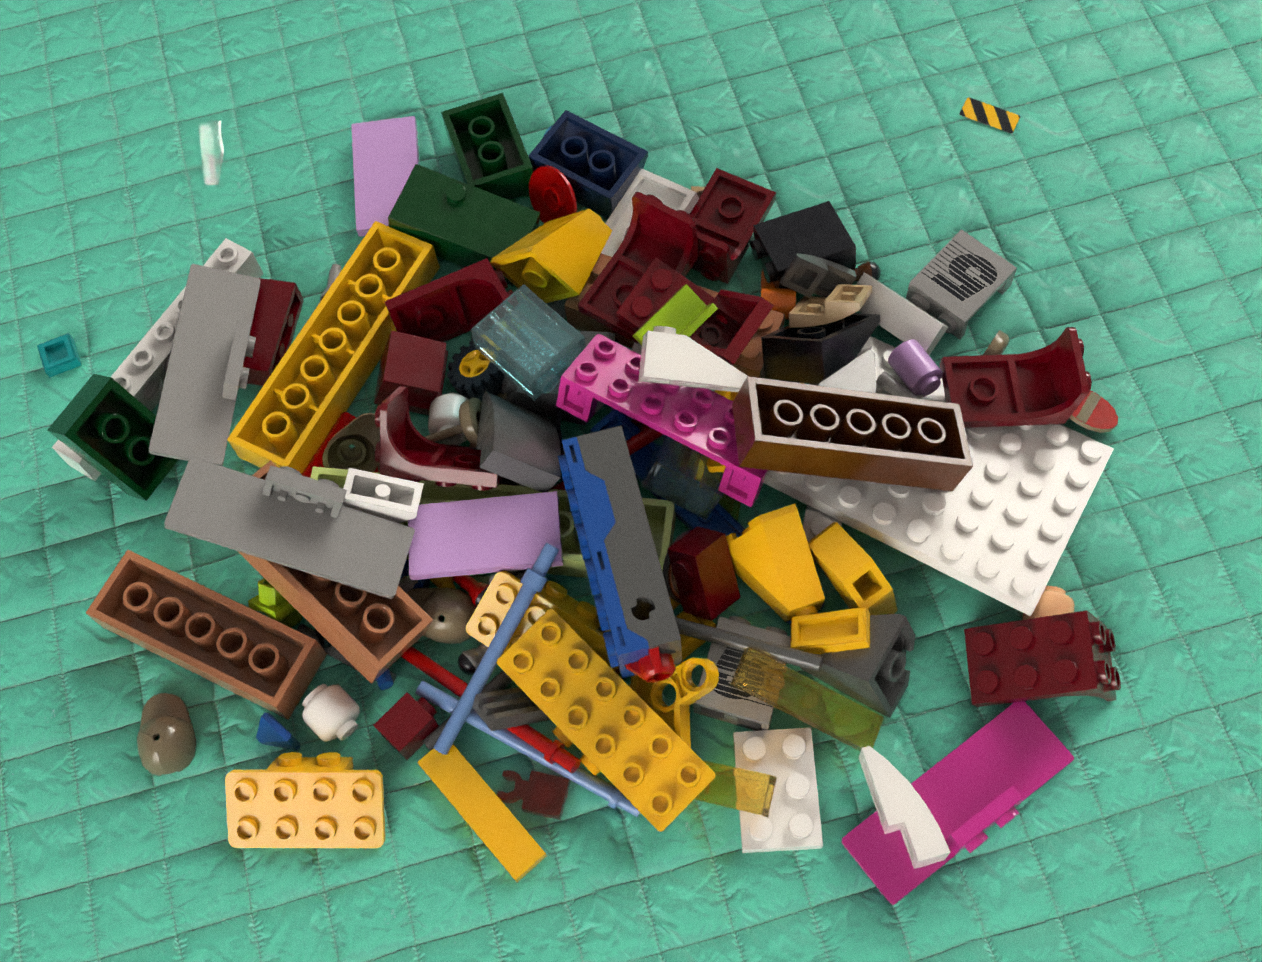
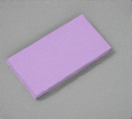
[351,116,420,237]
[408,491,563,580]

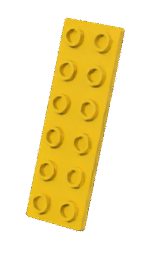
[497,609,716,832]

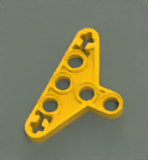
[600,630,719,748]

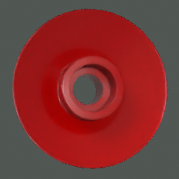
[529,166,577,223]

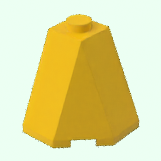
[726,503,825,622]

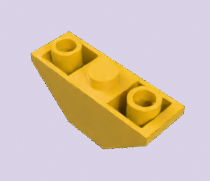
[808,521,898,615]

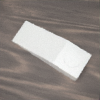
[638,326,747,393]

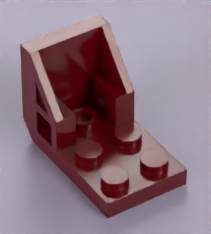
[614,257,774,366]

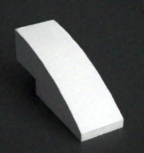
[856,272,948,355]
[859,746,950,869]

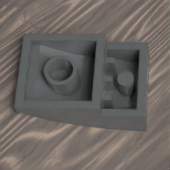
[476,392,561,493]

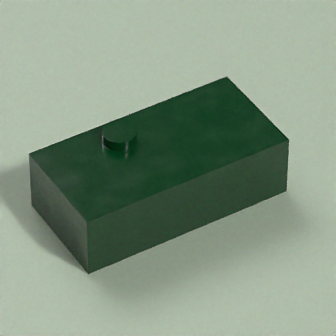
[388,164,540,286]

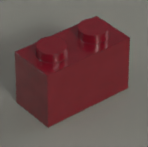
[667,526,741,621]

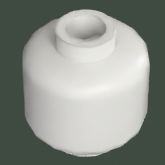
[428,393,468,446]
[302,684,360,742]

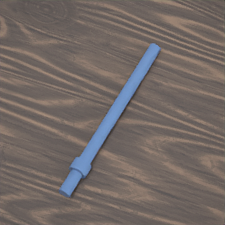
[433,542,559,755]

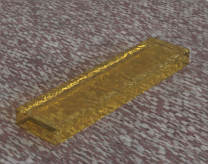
[731,647,884,752]

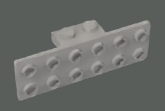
[149,264,261,466]
[164,457,415,599]

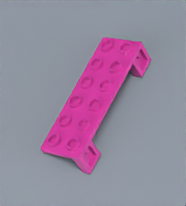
[556,334,769,507]

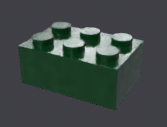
[441,93,533,200]
[47,374,179,501]

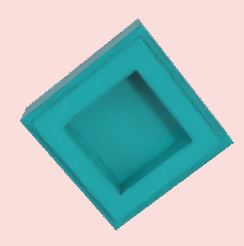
[37,333,82,378]

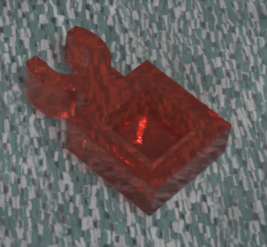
[497,770,571,820]

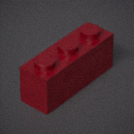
[243,278,304,386]

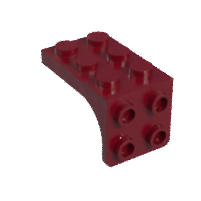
[689,168,776,284]
[578,192,698,344]
[384,258,526,342]
[939,327,1092,428]
[375,386,504,491]
[964,610,1121,707]

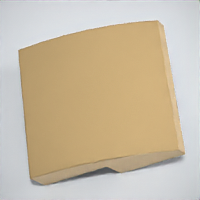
[789,284,872,327]

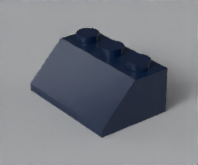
[528,110,648,219]

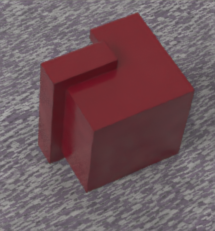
[374,330,448,416]

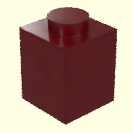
[373,692,439,760]

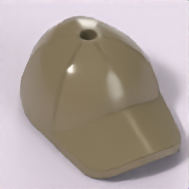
[323,413,380,472]
[407,587,476,644]
[137,693,196,776]

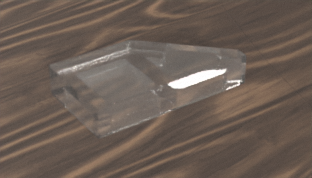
[198,120,224,185]

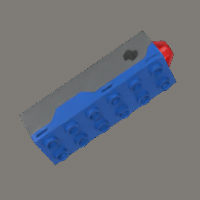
[558,425,682,682]

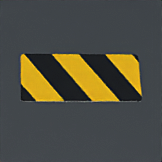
[959,97,1021,134]

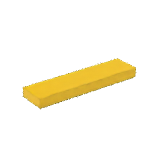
[417,744,547,882]

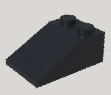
[761,313,880,385]

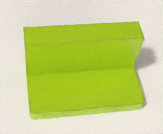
[633,284,718,346]

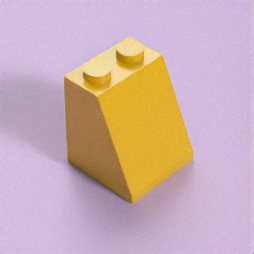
[490,208,612,305]

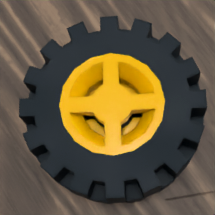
[447,338,509,402]

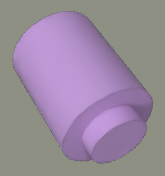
[888,339,943,396]

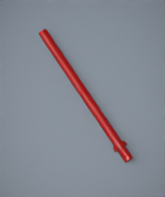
[401,646,581,773]

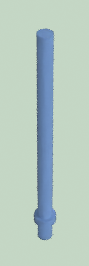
[415,681,640,817]

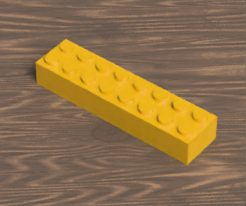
[227,221,440,474]

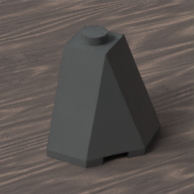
[800,614,916,717]

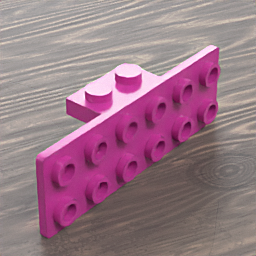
[841,701,1074,905]

